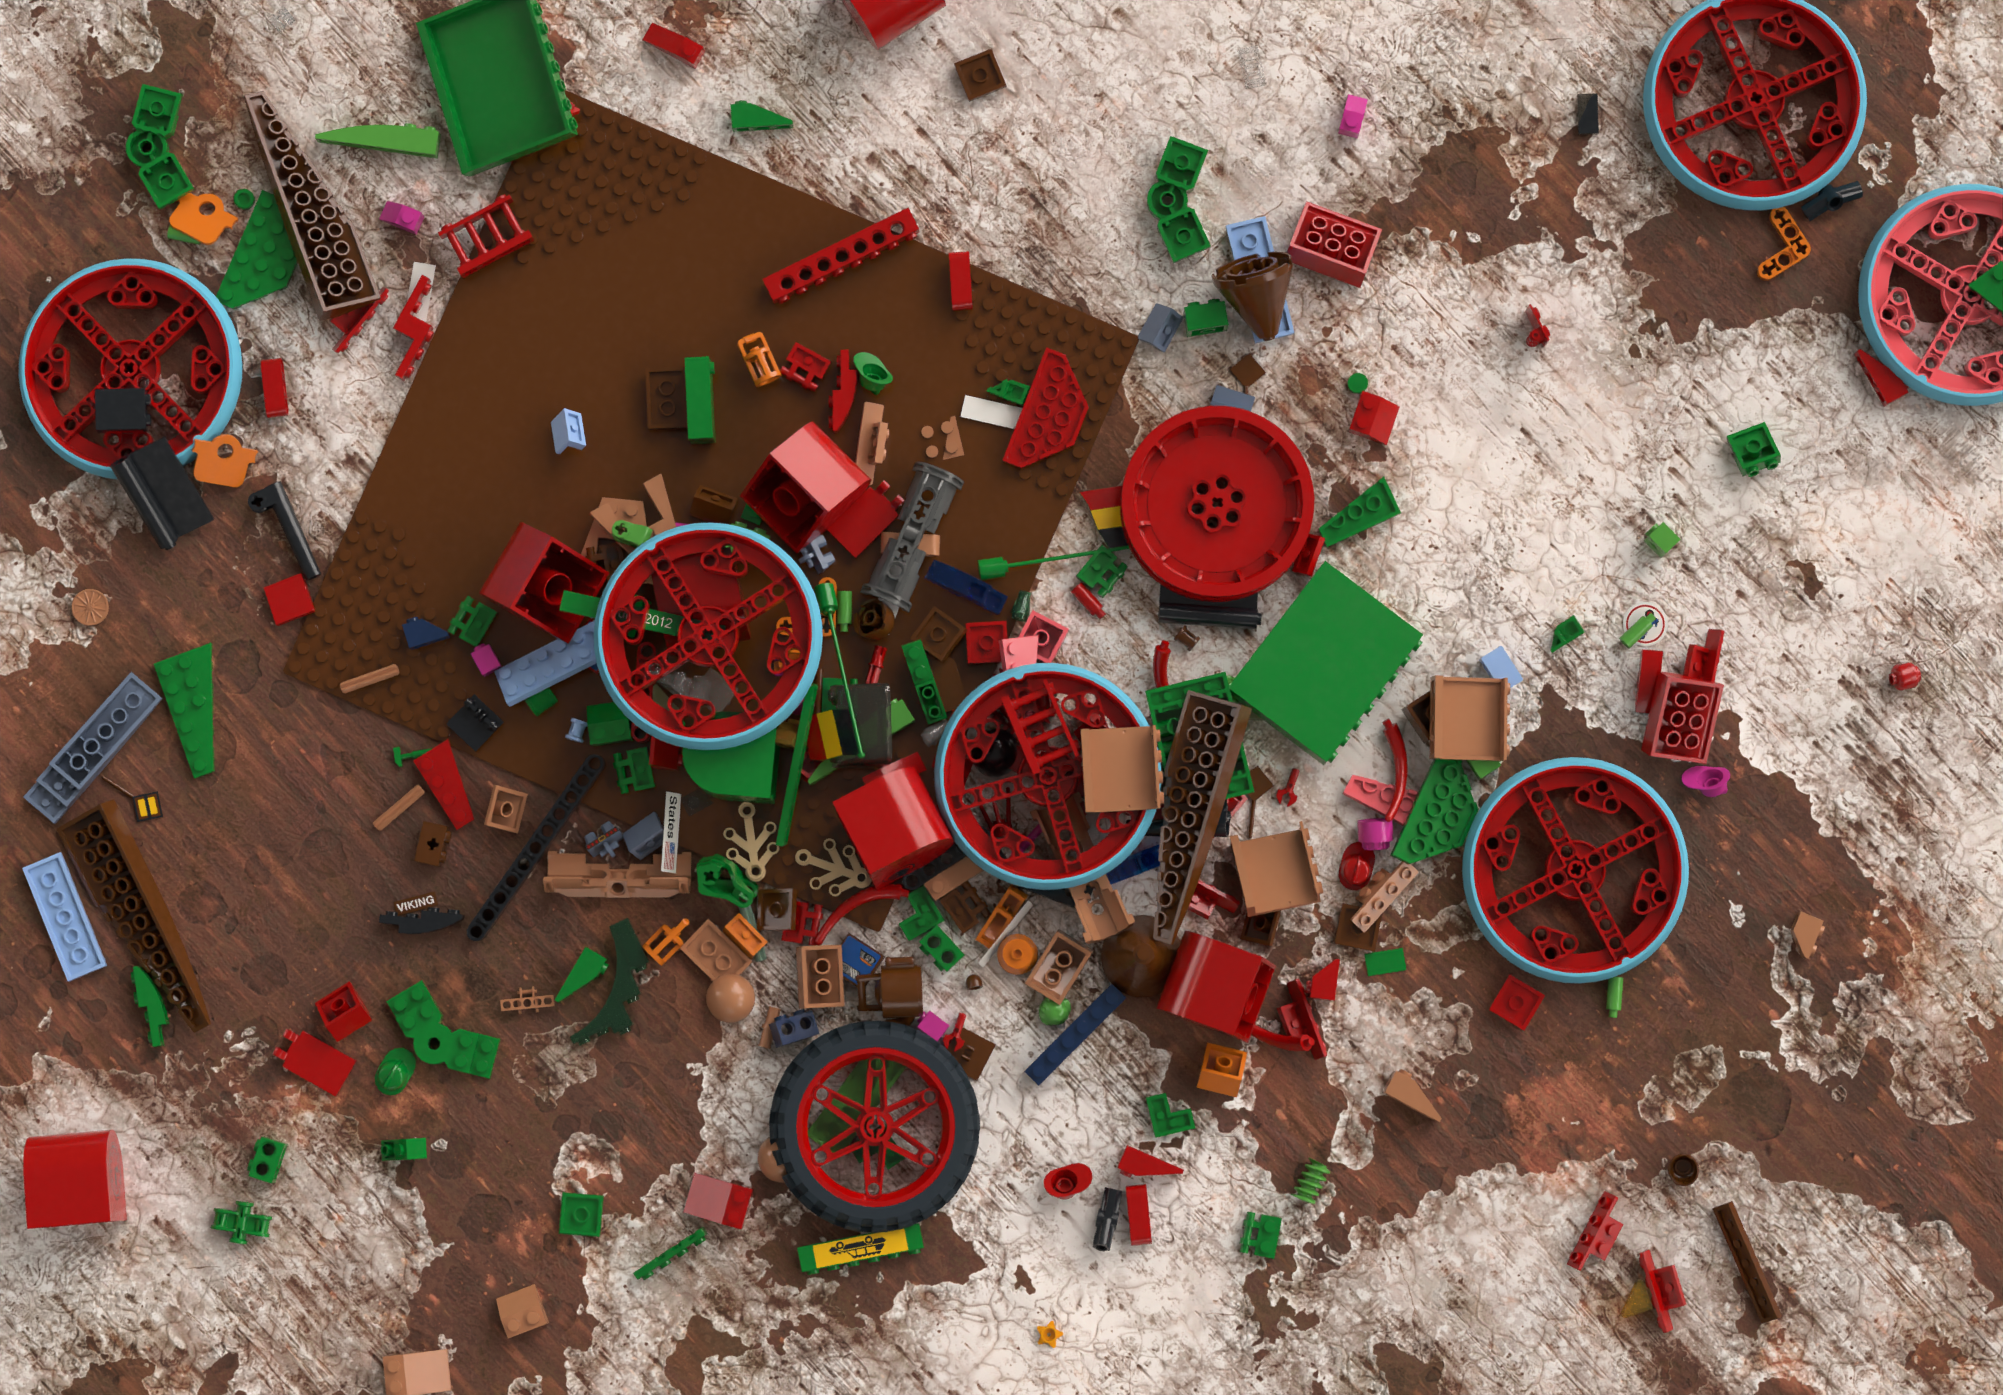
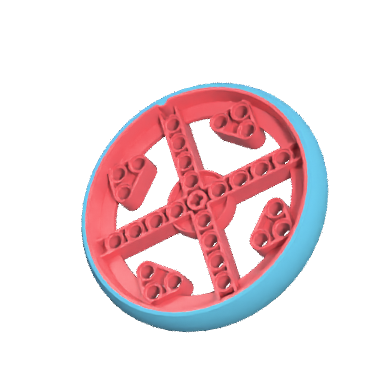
[1858,184,2003,406]

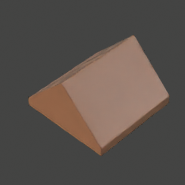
[484,785,528,834]

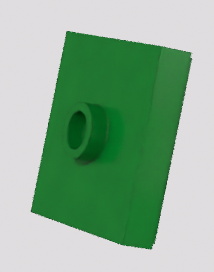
[559,1192,604,1237]

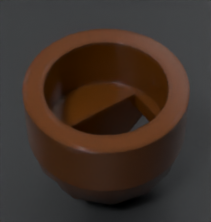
[966,974,983,990]

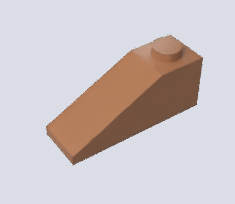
[924,857,984,902]

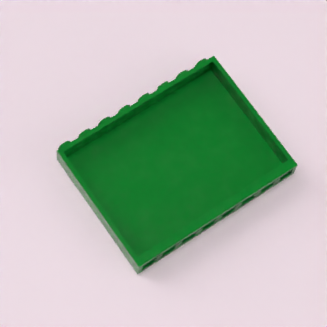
[416,0,578,177]
[1229,561,1423,765]

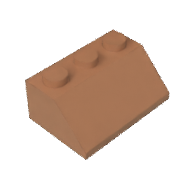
[796,945,845,1009]

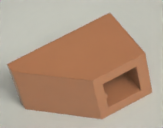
[1790,911,1825,960]

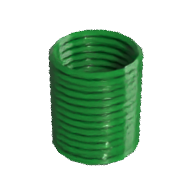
[525,687,558,716]

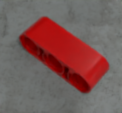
[949,251,973,311]
[261,358,289,418]
[1126,1184,1152,1246]

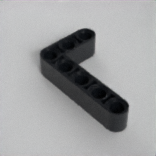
[903,826,1007,891]

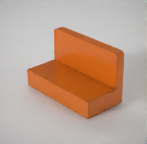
[723,913,768,960]

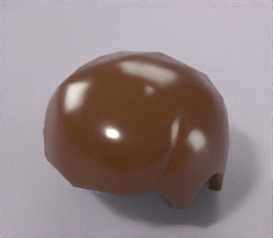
[1668,1153,1699,1186]

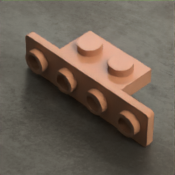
[855,402,889,485]
[1351,862,1418,932]

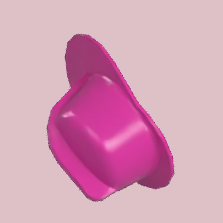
[1682,766,1730,797]

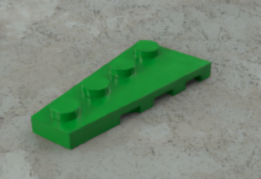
[1318,477,1401,548]

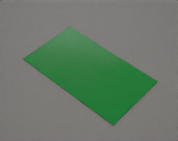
[1364,948,1407,976]

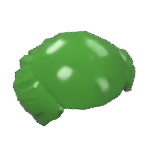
[1039,998,1071,1026]

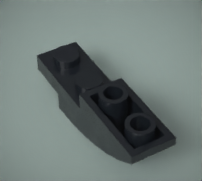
[379,907,465,934]

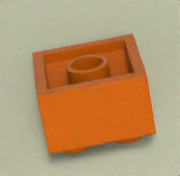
[1197,1042,1247,1098]

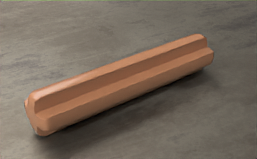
[340,664,399,693]
[373,785,425,831]

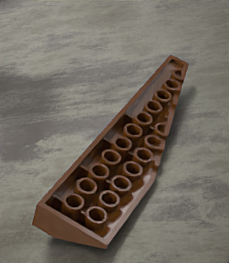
[244,91,381,321]
[1153,690,1252,945]
[57,799,211,1033]

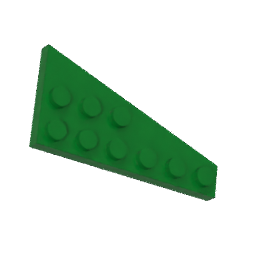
[154,643,215,779]

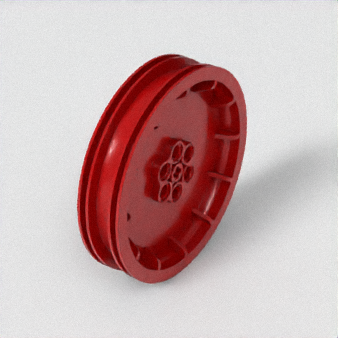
[1120,406,1315,602]

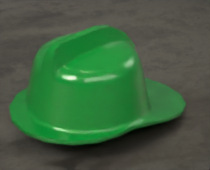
[853,352,893,395]
[375,1048,416,1095]

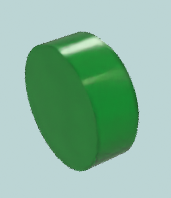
[234,189,255,210]
[1347,373,1368,394]

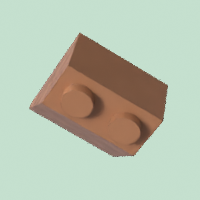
[496,1284,549,1338]

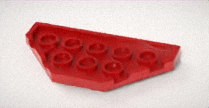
[1002,347,1089,469]

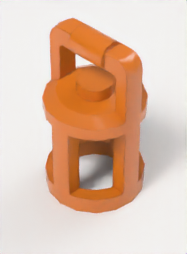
[737,332,782,387]
[642,918,689,966]

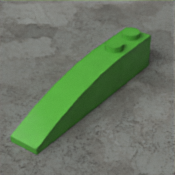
[315,123,441,159]
[808,698,915,786]

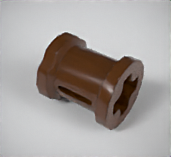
[1174,625,1200,652]

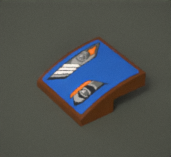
[841,932,885,987]

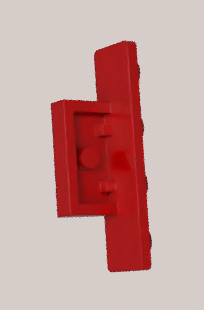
[329,287,389,353]
[1683,629,1724,682]
[1188,880,1240,920]
[1276,978,1327,1060]
[1567,1191,1624,1271]
[1639,1250,1686,1333]

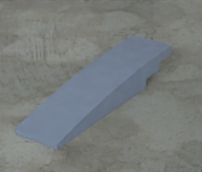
[24,672,162,824]

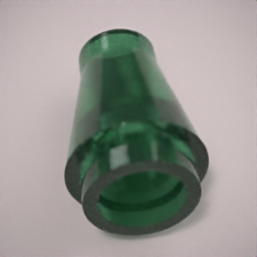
[1010,590,1031,622]

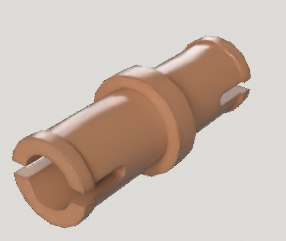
[758,1006,781,1049]

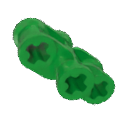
[210,1201,272,1244]

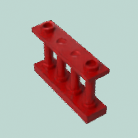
[438,194,534,278]
[1001,679,1081,776]

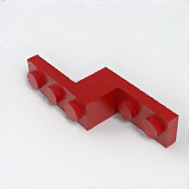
[393,275,434,381]

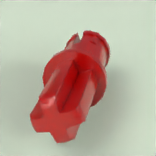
[865,645,887,687]

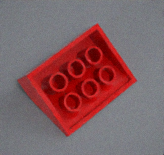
[1287,201,1382,288]
[1641,671,1724,764]

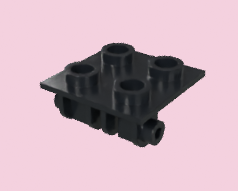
[446,694,504,752]

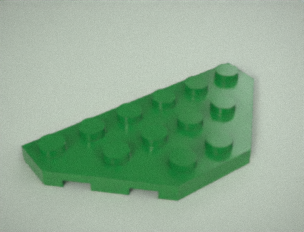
[216,190,298,309]
[1390,759,1479,864]

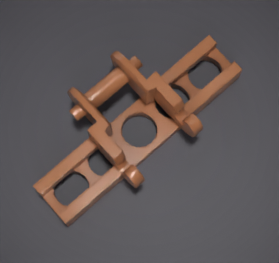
[500,986,555,1014]

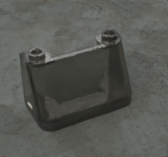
[828,683,892,769]

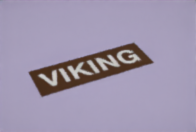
[393,891,438,916]

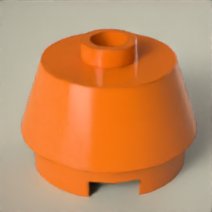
[997,934,1038,975]

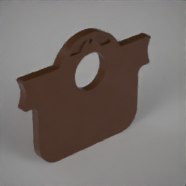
[911,657,966,724]

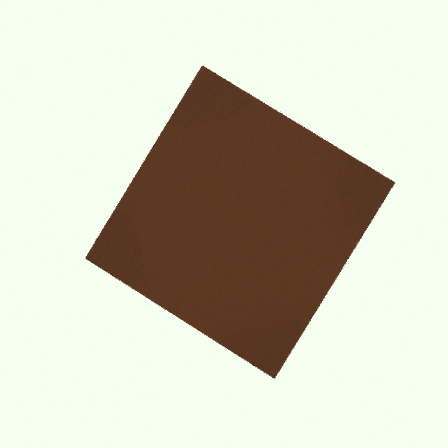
[283,90,1139,932]

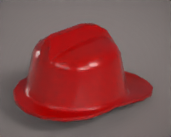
[1338,842,1375,891]
[1044,1163,1093,1200]

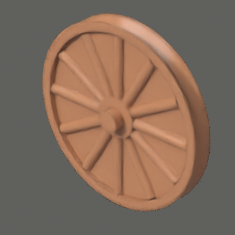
[71,589,109,626]

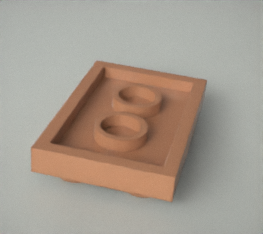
[680,919,753,981]

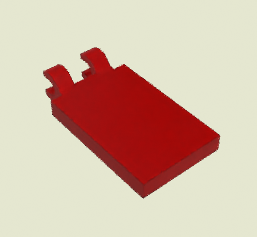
[827,480,905,558]
[272,1029,357,1097]

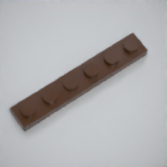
[1712,1201,1782,1324]

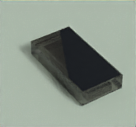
[1577,93,1599,135]

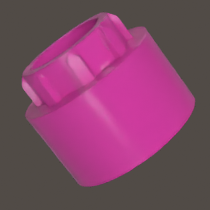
[1357,818,1393,850]

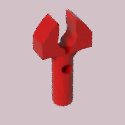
[1276,768,1300,807]
[943,1013,966,1052]

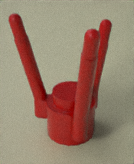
[979,787,1012,838]

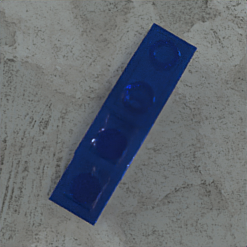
[924,560,1008,615]
[1106,844,1160,885]

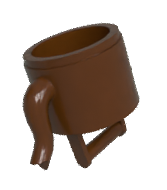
[855,957,923,1026]

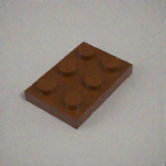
[645,366,688,430]

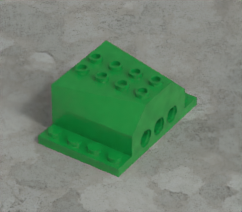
[1145,672,1255,799]

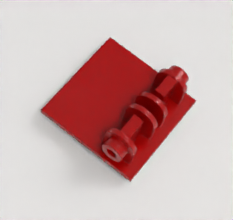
[1525,304,1550,347]

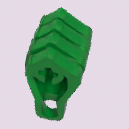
[696,854,759,908]

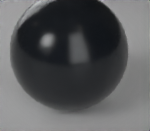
[970,728,1018,777]

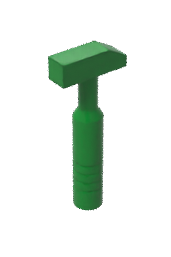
[393,747,433,768]

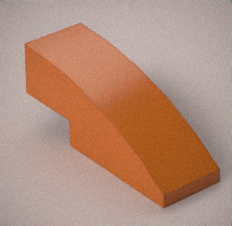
[975,884,1029,949]

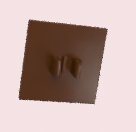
[947,1028,996,1081]

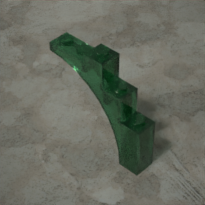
[570,918,650,1046]

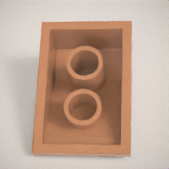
[1025,929,1094,1005]
[1382,1069,1442,1122]
[383,1349,451,1395]

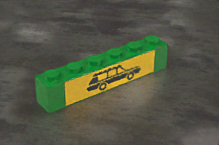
[797,1223,924,1275]

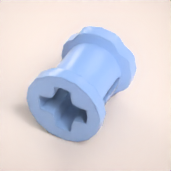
[565,718,588,743]

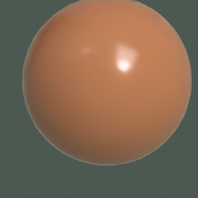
[706,974,755,1023]
[757,1137,787,1183]

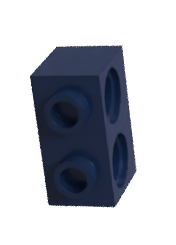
[769,1009,820,1048]

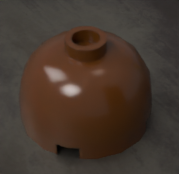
[853,598,895,641]

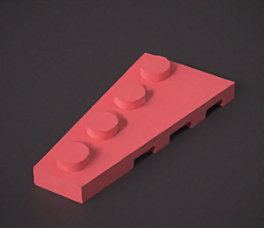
[999,635,1038,719]
[1342,775,1418,826]

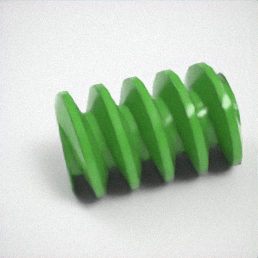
[1290,1158,1330,1204]

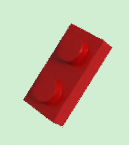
[1292,534,1325,577]

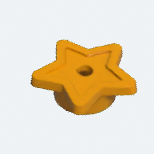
[1037,1321,1063,1348]

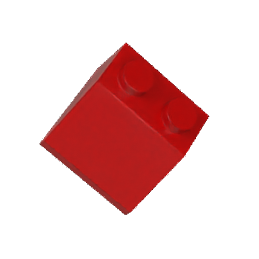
[1348,391,1400,445]
[1305,959,1340,1001]
[315,981,372,1042]

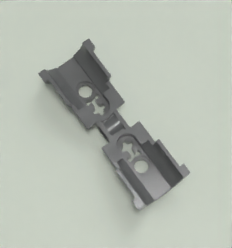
[860,461,964,613]

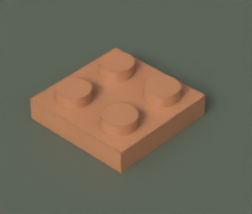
[921,416,964,460]

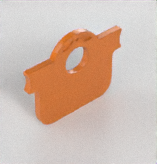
[169,193,238,245]
[192,434,258,487]

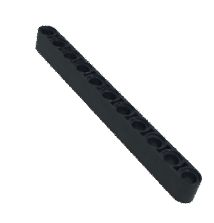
[467,754,606,941]

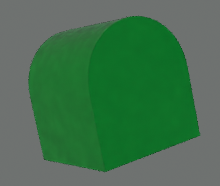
[682,711,780,804]

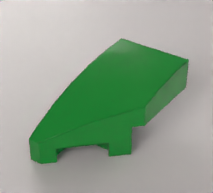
[987,379,1031,406]
[1550,615,1585,653]

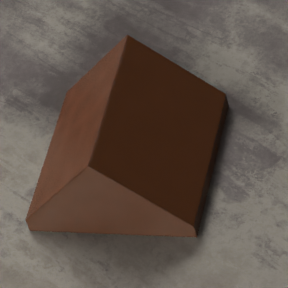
[1240,910,1281,947]

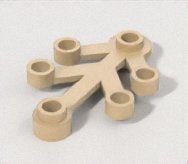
[723,802,780,882]
[795,838,871,897]

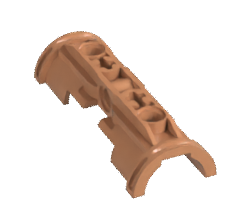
[1030,792,1135,944]
[543,851,692,898]

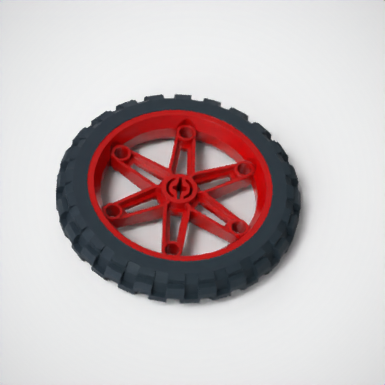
[769,1021,980,1233]

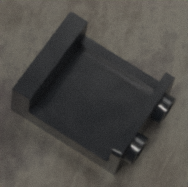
[95,388,151,434]

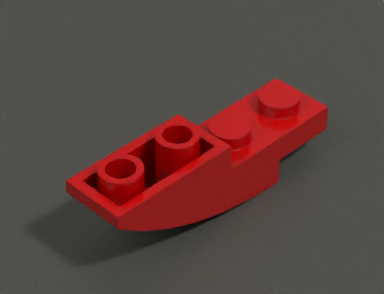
[829,349,858,433]

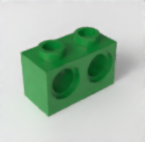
[919,925,965,972]
[247,1136,288,1184]

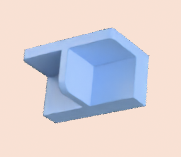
[551,408,586,454]
[1479,646,1523,688]

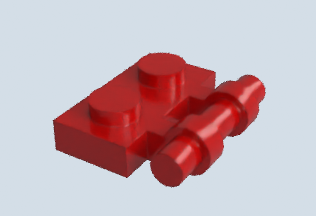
[780,342,832,392]
[781,901,823,946]

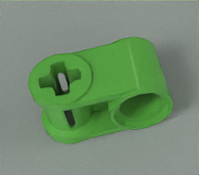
[612,520,653,548]

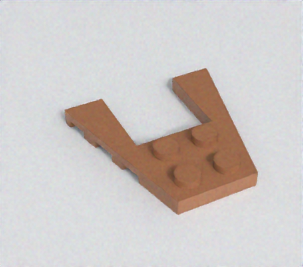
[589,474,676,554]
[581,497,653,585]

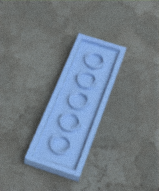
[1226,216,1294,344]
[494,620,596,707]
[22,852,107,982]

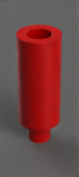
[1071,582,1106,619]

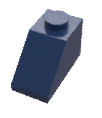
[402,617,451,650]

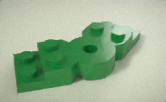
[126,84,195,210]
[1147,136,1211,264]
[386,980,501,1079]

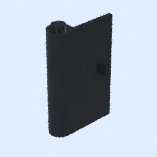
[110,437,214,550]
[1158,584,1262,629]

